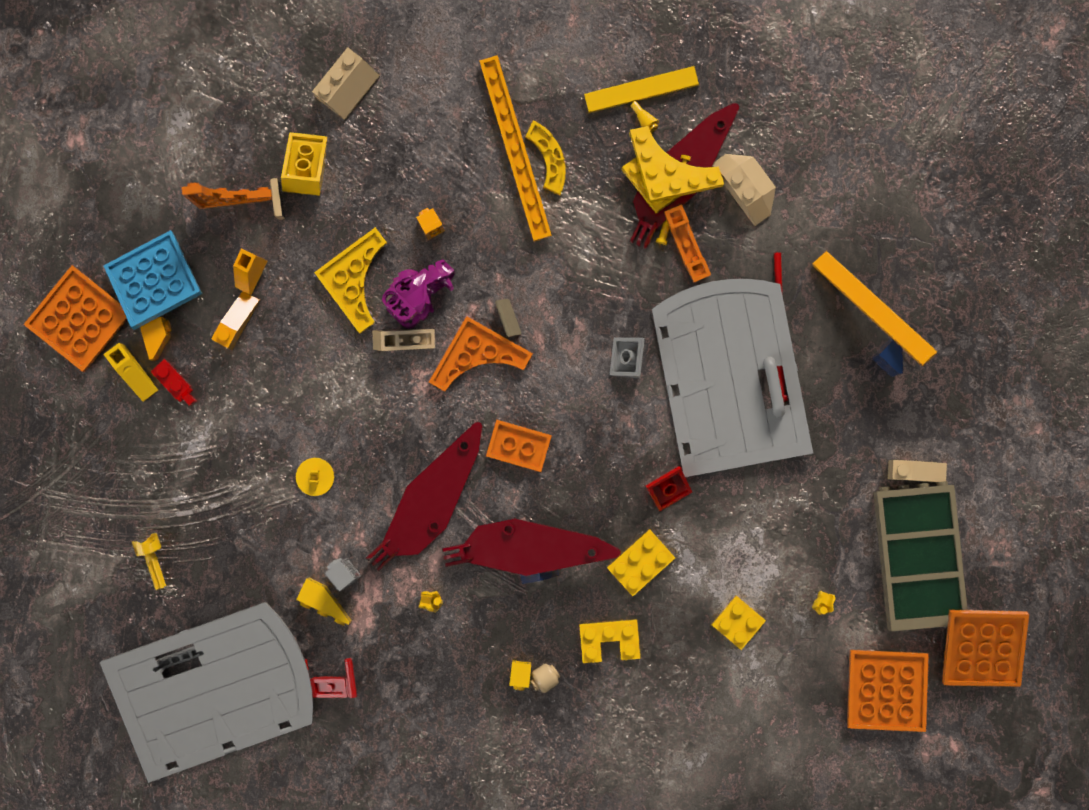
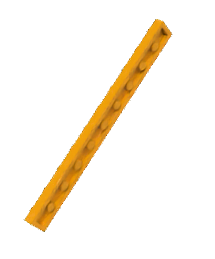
[479,55,552,242]

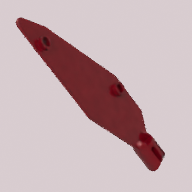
[629,103,739,249]
[366,422,482,572]
[442,519,621,576]

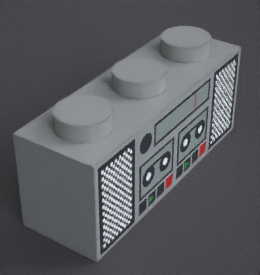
[325,558,362,591]

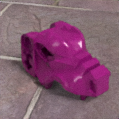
[382,259,456,329]

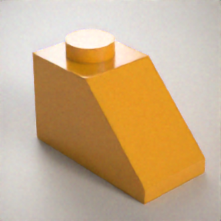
[416,208,445,240]
[140,317,172,361]

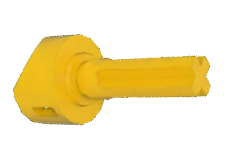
[132,533,166,590]

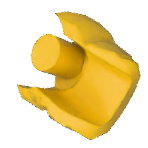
[419,591,443,613]
[812,591,835,615]

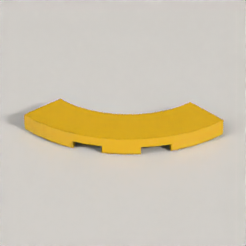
[525,120,566,196]

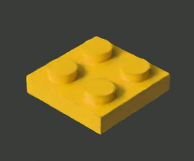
[711,595,766,650]

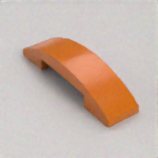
[664,204,711,283]

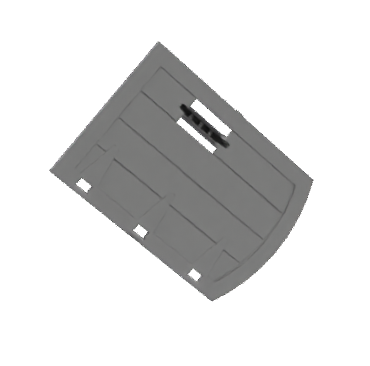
[652,279,813,477]
[100,602,313,783]

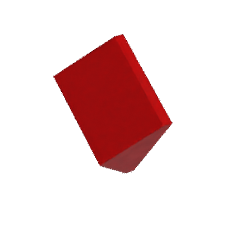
[645,466,692,511]

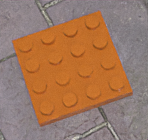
[23,265,127,372]
[942,610,1029,687]
[847,649,929,732]

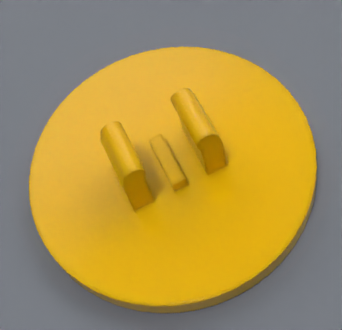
[296,458,334,496]

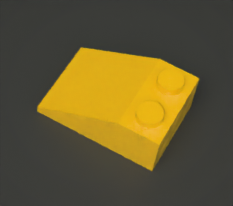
[281,133,327,196]

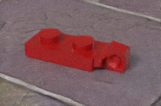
[150,359,197,406]

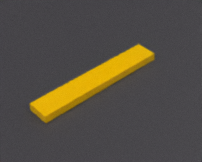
[584,66,699,113]

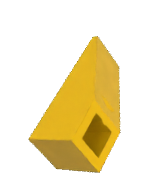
[103,343,159,402]
[296,578,352,626]

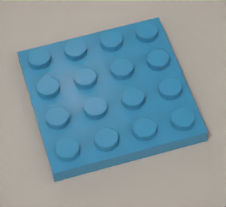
[104,230,202,330]

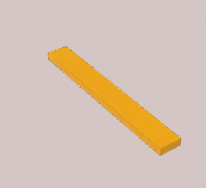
[812,251,937,367]

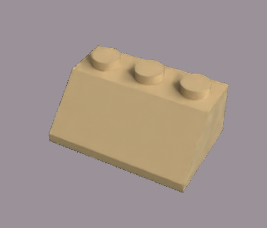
[312,47,380,120]

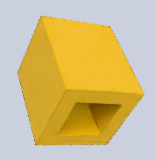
[510,660,532,690]

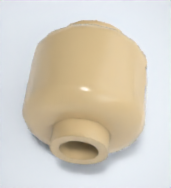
[530,664,560,693]

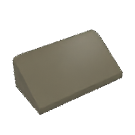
[495,299,521,339]

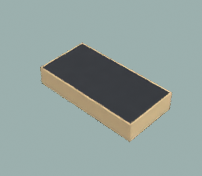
[270,178,285,220]

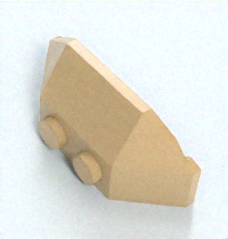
[712,154,776,226]

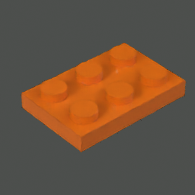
[486,419,552,472]

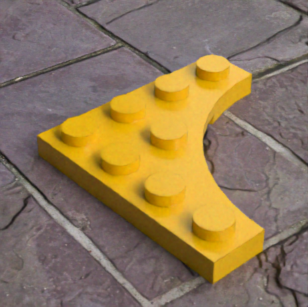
[629,126,724,203]
[314,227,387,334]

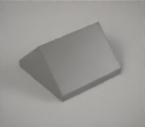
[610,337,645,379]

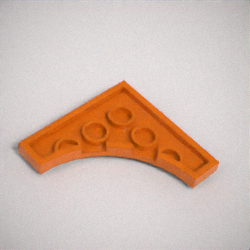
[182,183,272,209]
[429,316,533,392]

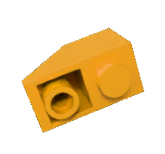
[233,248,267,295]

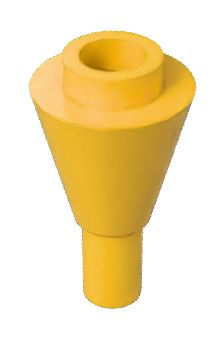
[630,101,659,133]

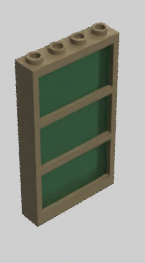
[873,481,968,631]

